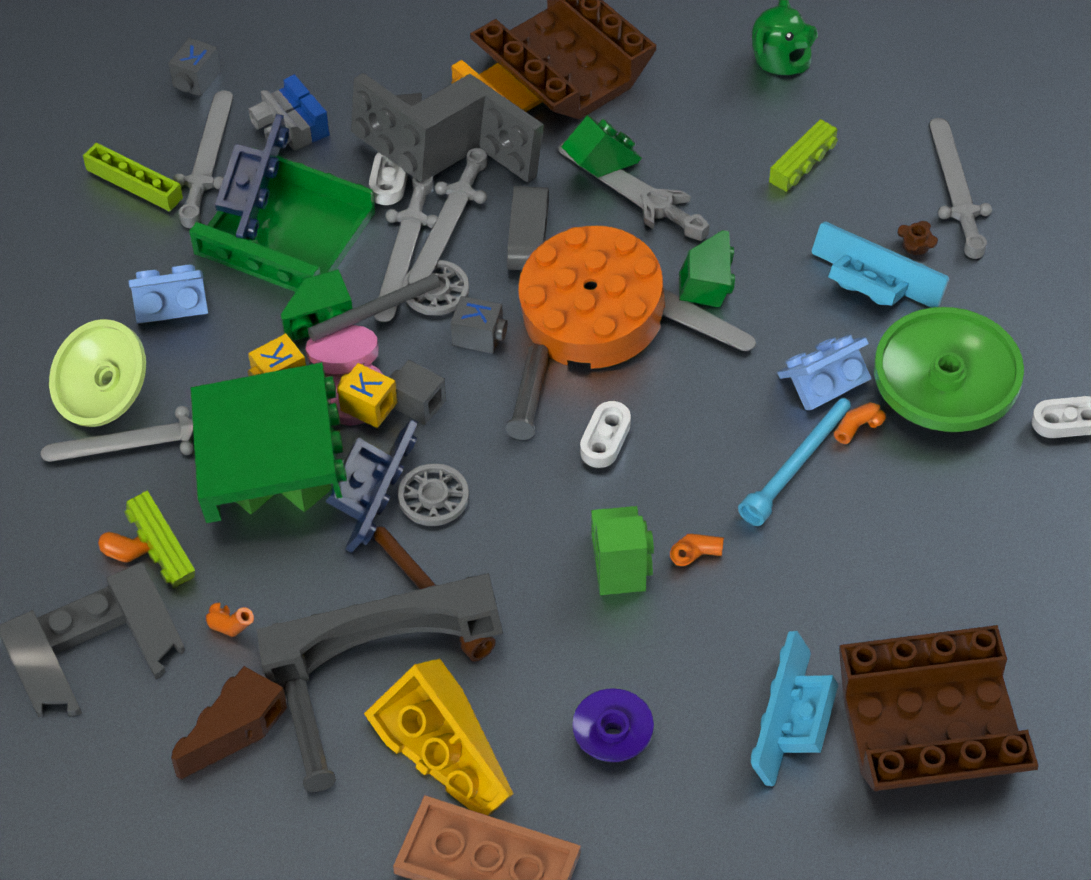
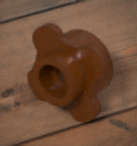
[897,221,938,255]

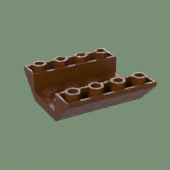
[470,0,657,120]
[839,625,1039,791]

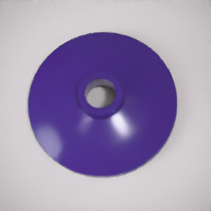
[573,688,654,762]

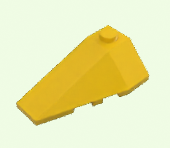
[364,658,514,816]

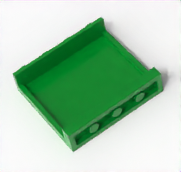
[189,147,375,292]
[190,362,347,523]

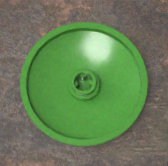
[874,307,1024,432]

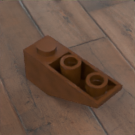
[171,666,287,779]

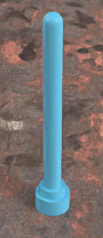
[738,398,851,526]

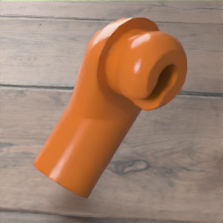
[834,402,886,444]
[98,532,150,563]
[670,534,724,566]
[206,603,254,637]

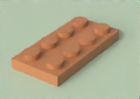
[393,795,581,880]

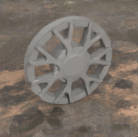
[403,260,469,316]
[398,464,469,526]

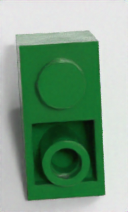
[561,115,642,177]
[679,230,735,307]
[281,269,353,341]

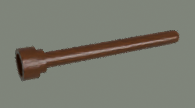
[373,526,496,662]

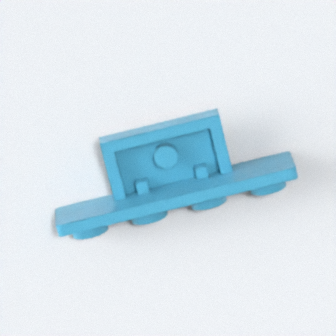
[812,222,949,308]
[751,631,839,786]

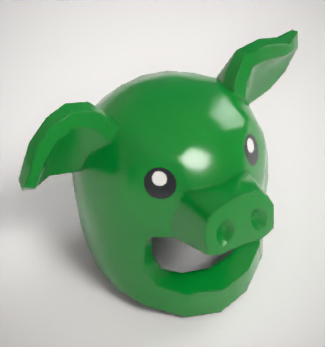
[752,0,818,75]

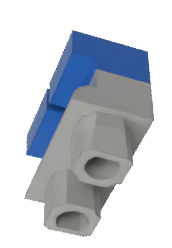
[248,74,330,151]

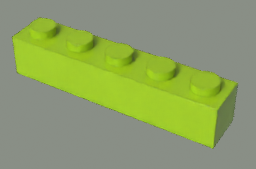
[83,142,183,212]

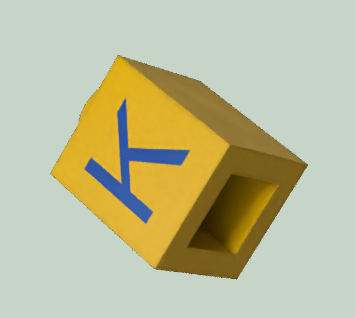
[247,333,306,376]
[337,363,398,428]

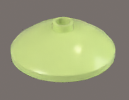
[49,319,146,427]

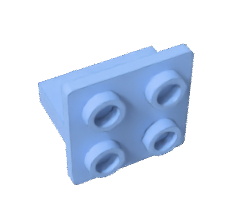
[128,264,209,324]
[777,334,872,410]

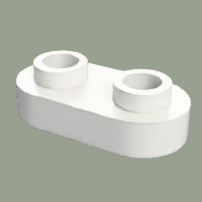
[369,152,408,205]
[1032,396,1091,438]
[580,401,631,468]

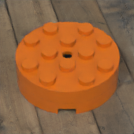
[518,226,665,369]

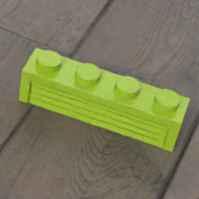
[769,119,838,192]
[124,490,195,589]

